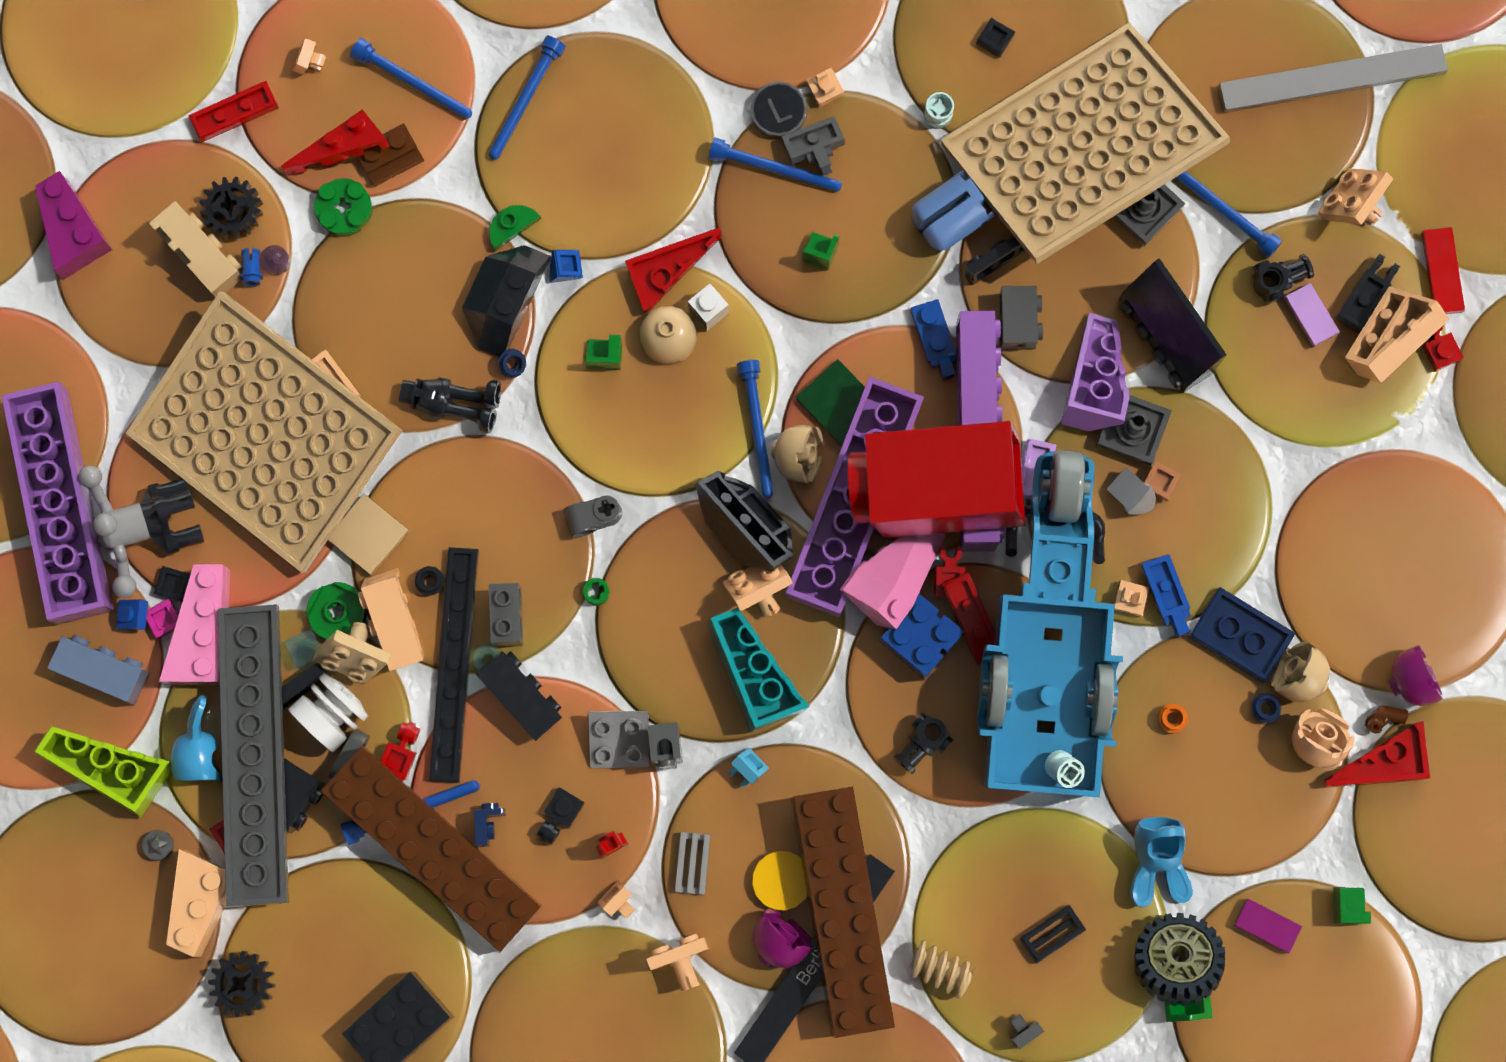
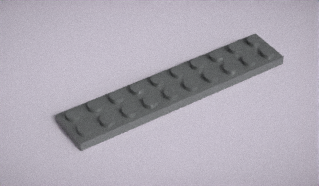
[218,604,289,907]

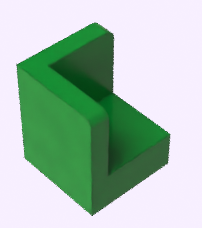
[802,232,840,270]
[585,335,622,370]
[1334,887,1371,924]
[1164,996,1213,1022]

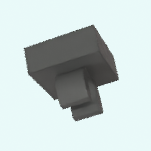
[1009,1014,1044,1049]

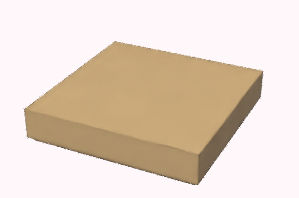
[328,494,410,576]

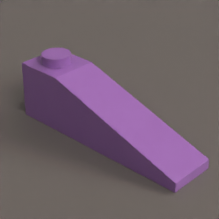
[1061,313,1130,431]

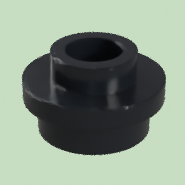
[415,566,445,596]

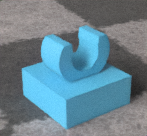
[729,747,770,787]

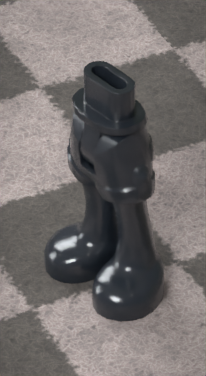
[399,377,501,433]

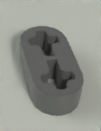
[329,729,370,779]

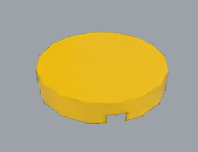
[752,851,807,911]

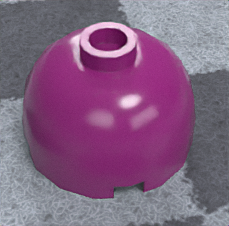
[1388,645,1443,706]
[752,909,813,968]

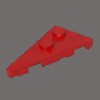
[281,109,390,176]
[625,227,722,314]
[1323,721,1430,787]

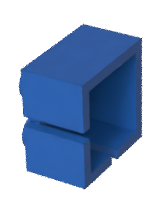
[880,593,964,680]

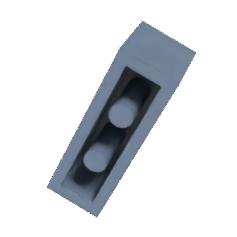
[47,634,149,705]

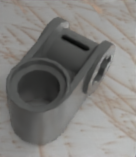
[564,495,622,538]

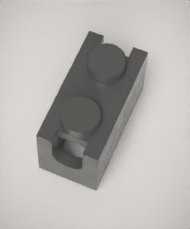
[999,286,1043,349]
[647,722,683,770]

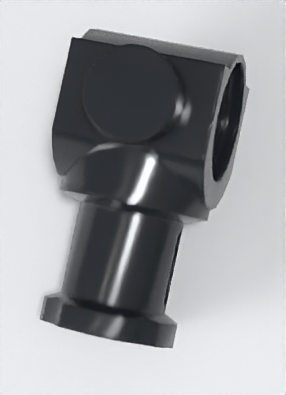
[1253,254,1314,304]
[893,712,953,774]

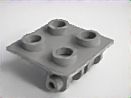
[589,711,649,768]

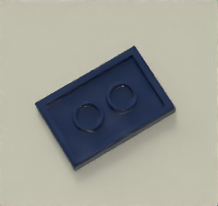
[1189,587,1296,684]

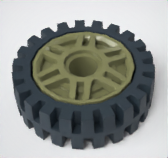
[1134,913,1226,1006]

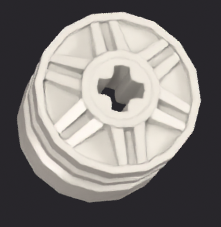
[288,673,369,752]

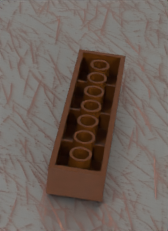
[321,746,542,952]
[791,786,895,1038]

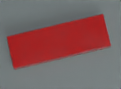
[188,81,279,143]
[1421,227,1465,314]
[941,572,995,665]

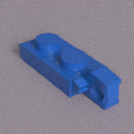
[910,299,957,381]
[1140,554,1191,638]

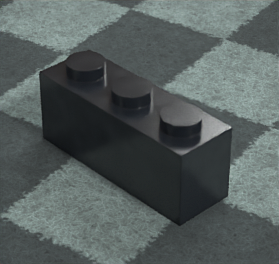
[475,650,562,741]

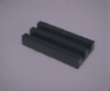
[1020,905,1086,963]

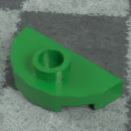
[489,205,542,252]

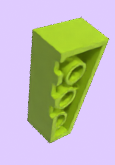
[35,726,171,818]

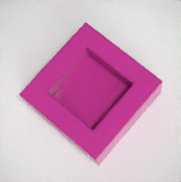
[146,599,179,639]

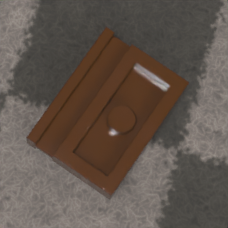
[358,123,424,187]

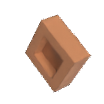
[1144,461,1182,501]

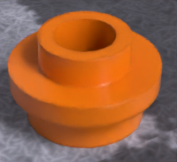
[1158,704,1188,733]

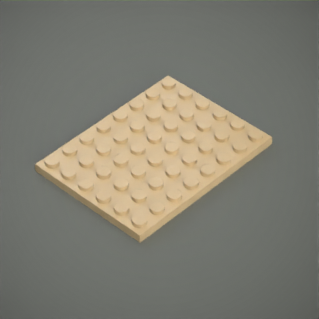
[940,22,1230,264]
[126,292,403,572]

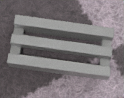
[675,832,711,895]

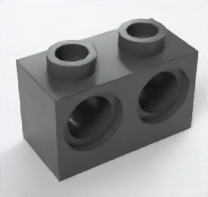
[489,583,523,647]

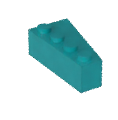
[707,608,810,732]

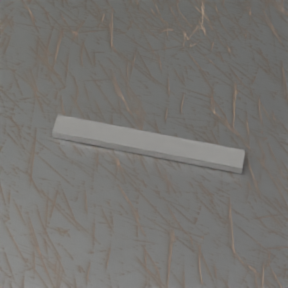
[1218,44,1448,113]

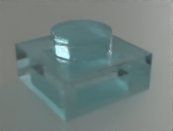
[285,629,320,669]

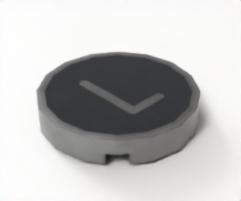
[750,82,807,139]

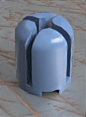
[911,170,995,251]

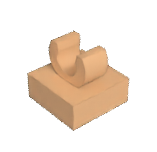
[292,38,326,75]
[806,68,844,107]
[1114,580,1149,617]
[598,881,635,919]

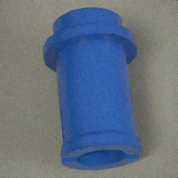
[240,248,263,287]

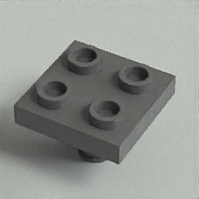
[1113,184,1186,246]
[1096,395,1172,466]

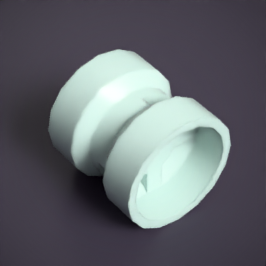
[924,92,954,128]
[1045,750,1085,788]

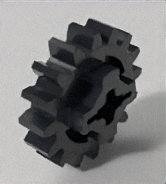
[199,177,263,240]
[208,951,276,1017]

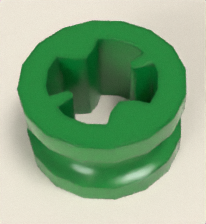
[583,578,610,606]

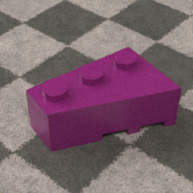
[35,171,113,280]

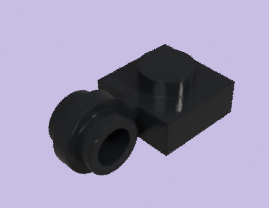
[536,787,585,845]

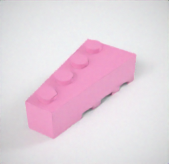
[159,564,230,686]

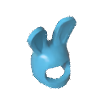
[170,695,223,782]
[1129,817,1193,907]

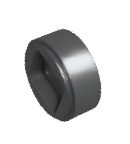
[142,830,174,860]

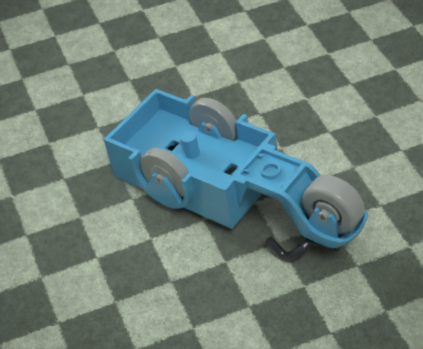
[977,450,1123,797]

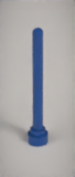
[489,35,566,159]
[350,38,472,119]
[708,137,842,192]
[1175,171,1283,258]
[736,360,773,498]
[341,780,480,846]

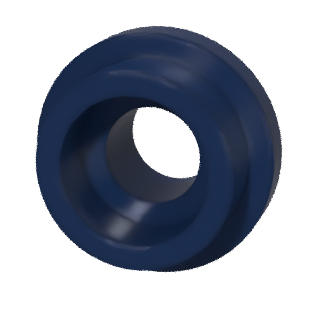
[497,349,526,378]
[1251,693,1281,723]

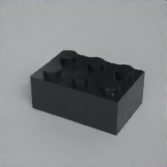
[342,972,454,1062]

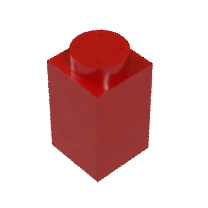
[848,421,1026,538]

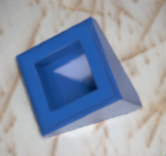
[549,250,583,283]

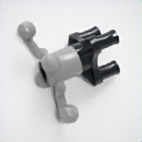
[78,466,204,598]

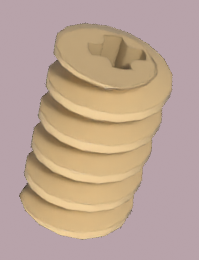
[909,940,977,999]

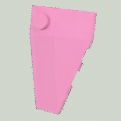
[840,533,945,629]

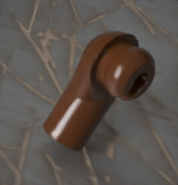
[1365,705,1408,734]

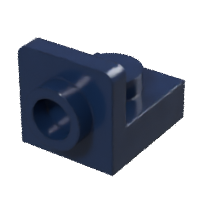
[474,803,506,847]

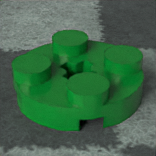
[314,178,373,237]
[306,582,367,640]

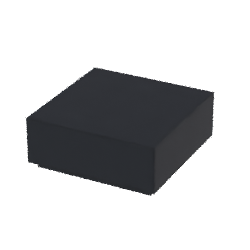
[976,18,1015,58]
[153,566,191,602]

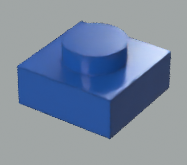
[116,599,148,630]

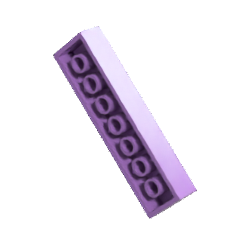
[956,311,1005,552]
[785,376,924,618]
[1,382,114,625]

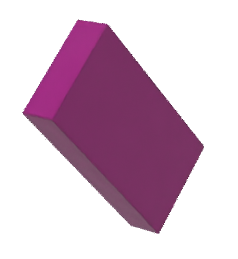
[1233,899,1302,953]

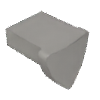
[1107,467,1156,515]

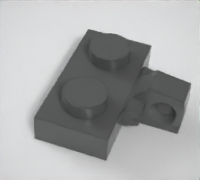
[781,116,845,176]

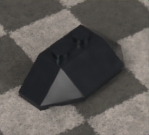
[462,245,551,357]
[696,471,794,571]

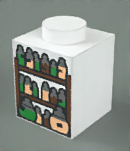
[688,284,729,331]

